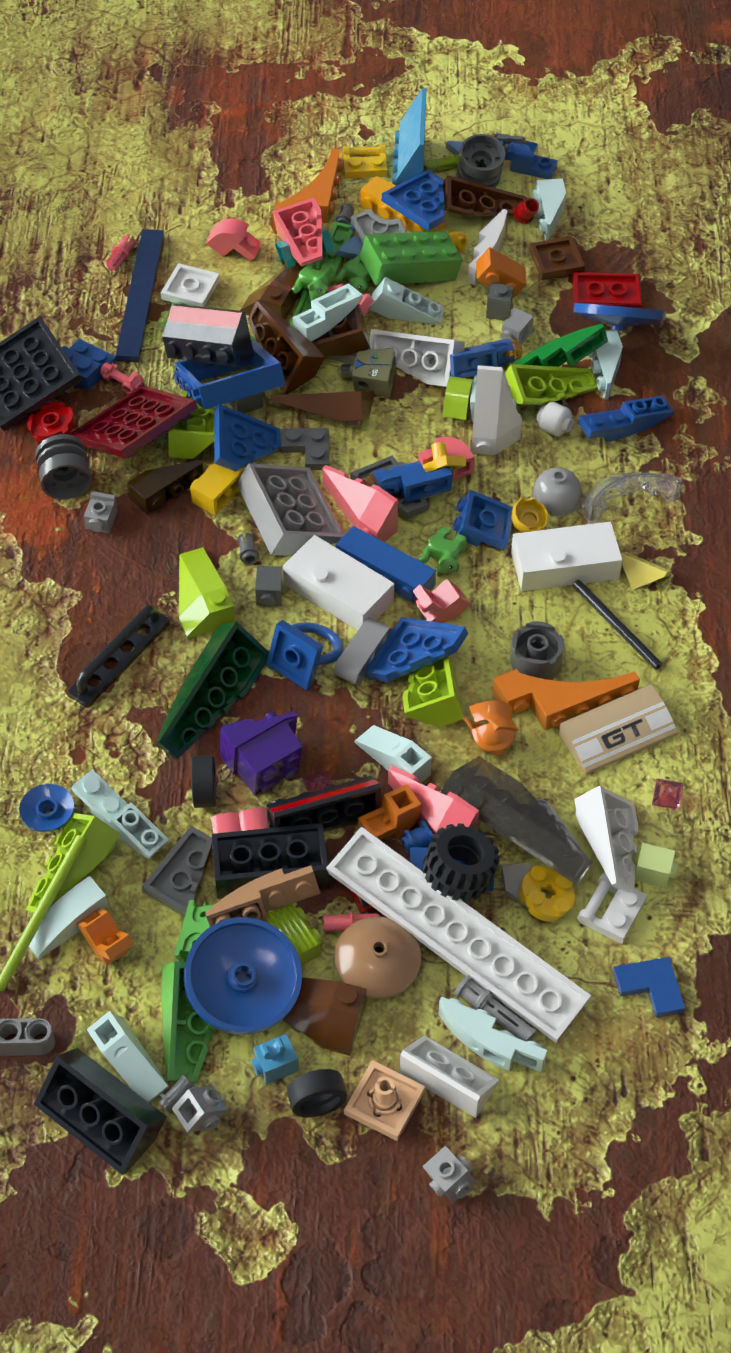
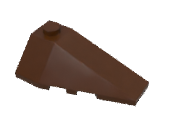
[248,300,325,394]

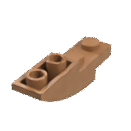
[205,865,320,927]

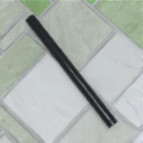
[572,579,663,670]

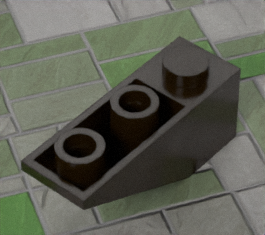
[127,460,204,515]

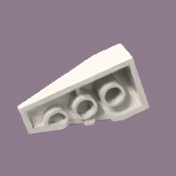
[368,329,465,387]
[471,365,522,455]
[575,786,638,893]

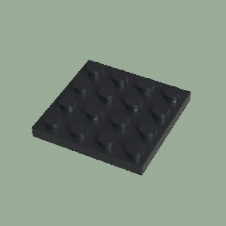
[0,316,83,431]

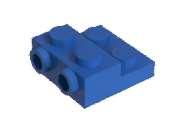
[62,338,117,391]
[452,490,513,550]

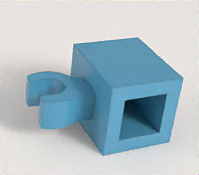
[251,1034,299,1085]

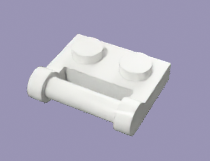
[577,873,647,944]

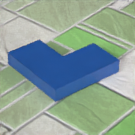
[613,957,685,1018]

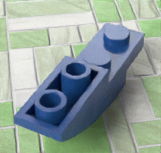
[578,395,674,442]

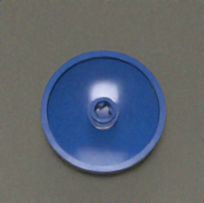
[573,303,666,331]
[184,917,302,1035]

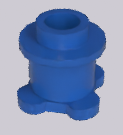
[401,820,433,853]

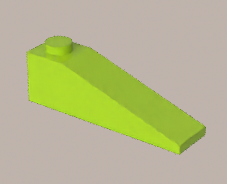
[505,364,598,405]
[168,391,214,460]
[179,547,235,639]
[26,813,120,914]

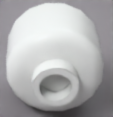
[537,402,574,437]

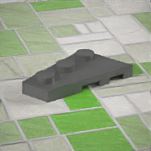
[350,455,429,519]
[142,826,213,917]

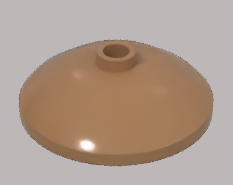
[334,916,421,999]

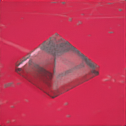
[303,771,334,792]
[652,778,684,810]

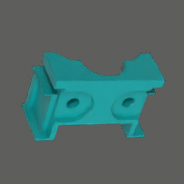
[275,225,335,269]

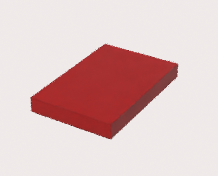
[572,272,642,308]

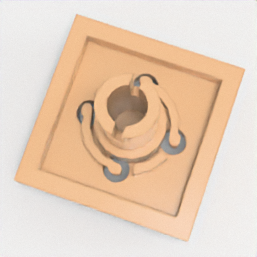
[344,1060,425,1141]

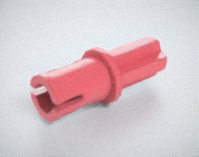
[105,235,136,271]
[324,911,380,932]

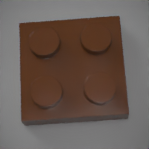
[529,236,585,280]

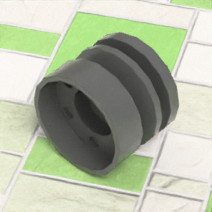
[456,134,506,188]
[35,434,92,500]

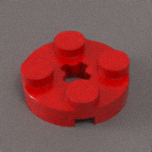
[27,402,76,444]

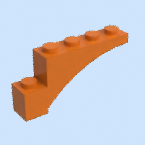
[273,148,344,233]
[492,669,640,731]

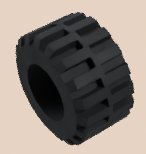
[422,823,500,901]

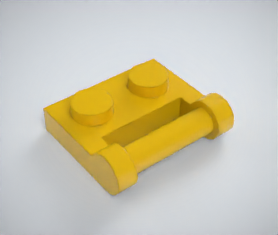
[343,144,388,179]

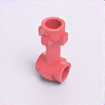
[100,363,144,394]

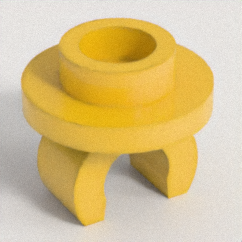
[448,230,468,253]

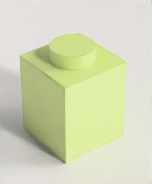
[635,843,678,888]

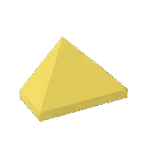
[620,552,672,590]

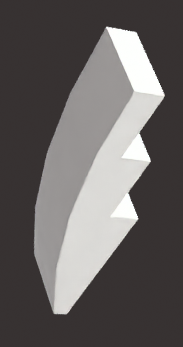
[467,209,507,285]

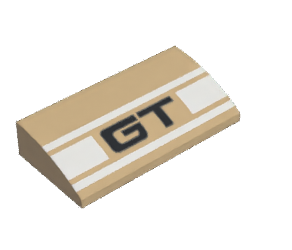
[559,684,678,775]

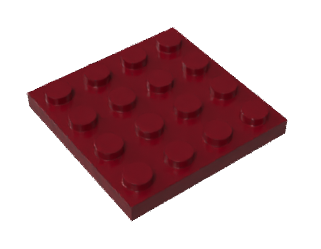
[71,385,198,459]

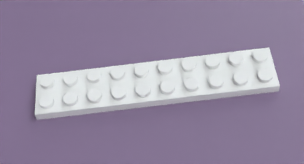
[326,827,591,1043]

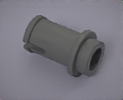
[335,203,355,224]
[238,533,259,565]
[159,1075,195,1114]

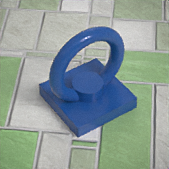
[266,620,343,690]

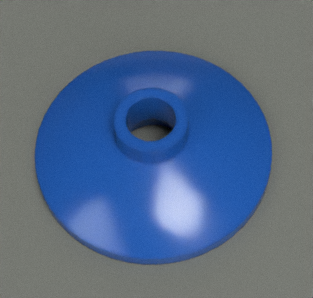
[19,784,75,832]

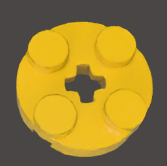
[518,866,575,922]

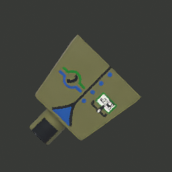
[341,348,397,397]

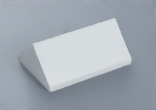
[400,1035,500,1118]

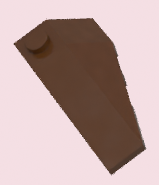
[443,175,527,216]
[240,262,307,320]
[311,303,370,357]
[270,391,374,425]
[283,977,366,1056]

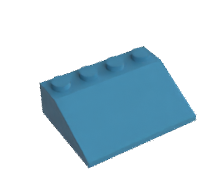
[393,88,427,186]

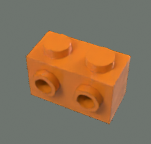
[476,247,527,298]

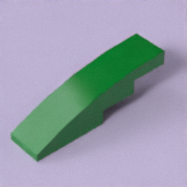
[513,324,608,367]

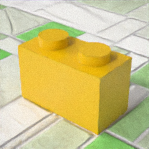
[190,463,244,515]

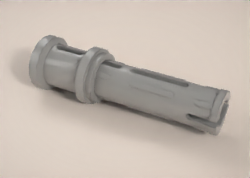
[454,975,537,1042]

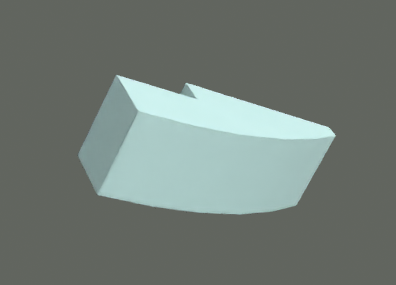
[293,284,363,341]
[29,876,108,959]

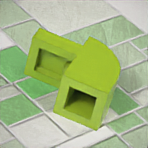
[442,376,473,420]

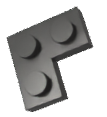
[281,428,329,470]

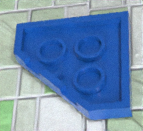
[381,169,445,231]
[214,404,281,472]
[364,617,468,682]

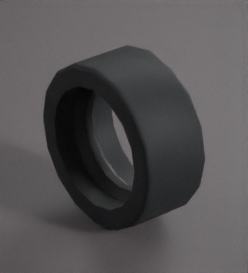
[191,755,216,808]
[287,1069,347,1118]

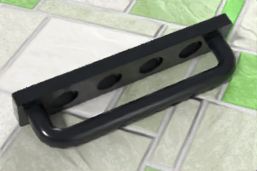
[68,605,170,708]

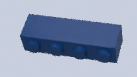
[336,526,436,604]

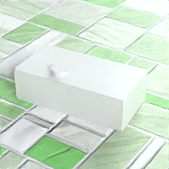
[511,522,622,591]
[283,535,394,631]

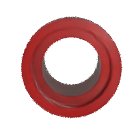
[513,198,539,224]

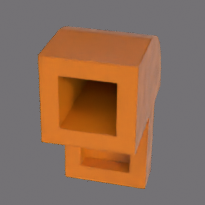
[358,784,422,840]
[76,908,134,965]

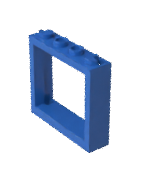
[174,339,285,410]

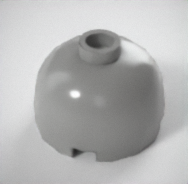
[532,467,582,516]

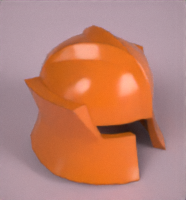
[462,700,519,756]

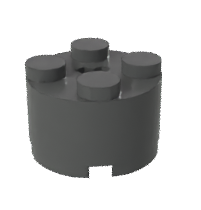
[510,621,564,680]

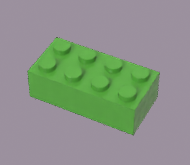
[360,231,463,285]

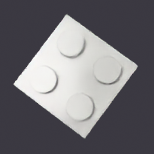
[161,263,220,307]

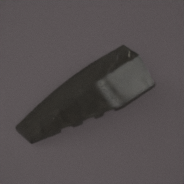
[440,756,593,885]

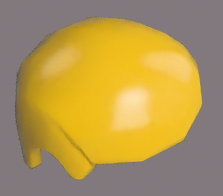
[511,497,549,533]

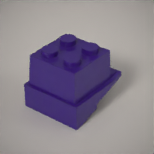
[219,711,302,795]

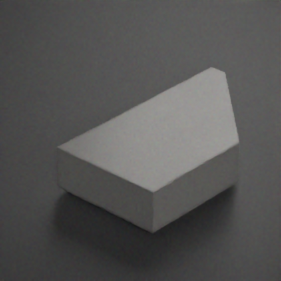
[501,863,531,910]

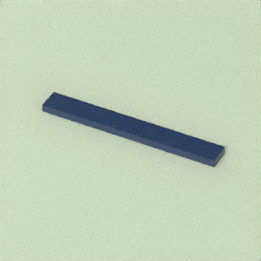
[116,229,164,362]

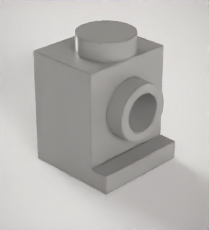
[501,307,534,349]
[83,491,118,533]

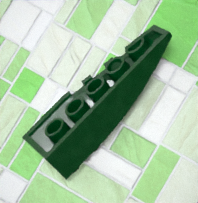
[156,621,269,759]

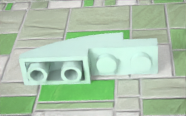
[72,769,169,859]
[438,997,547,1072]

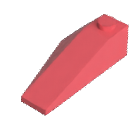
[273,198,323,267]
[322,465,398,542]
[388,765,479,835]

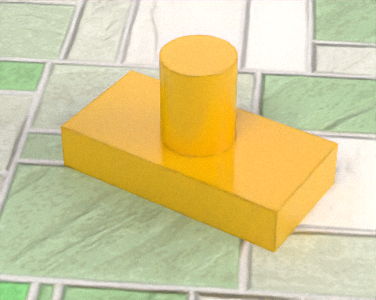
[422,442,466,473]

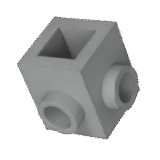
[172,1086,228,1133]
[422,1146,476,1203]

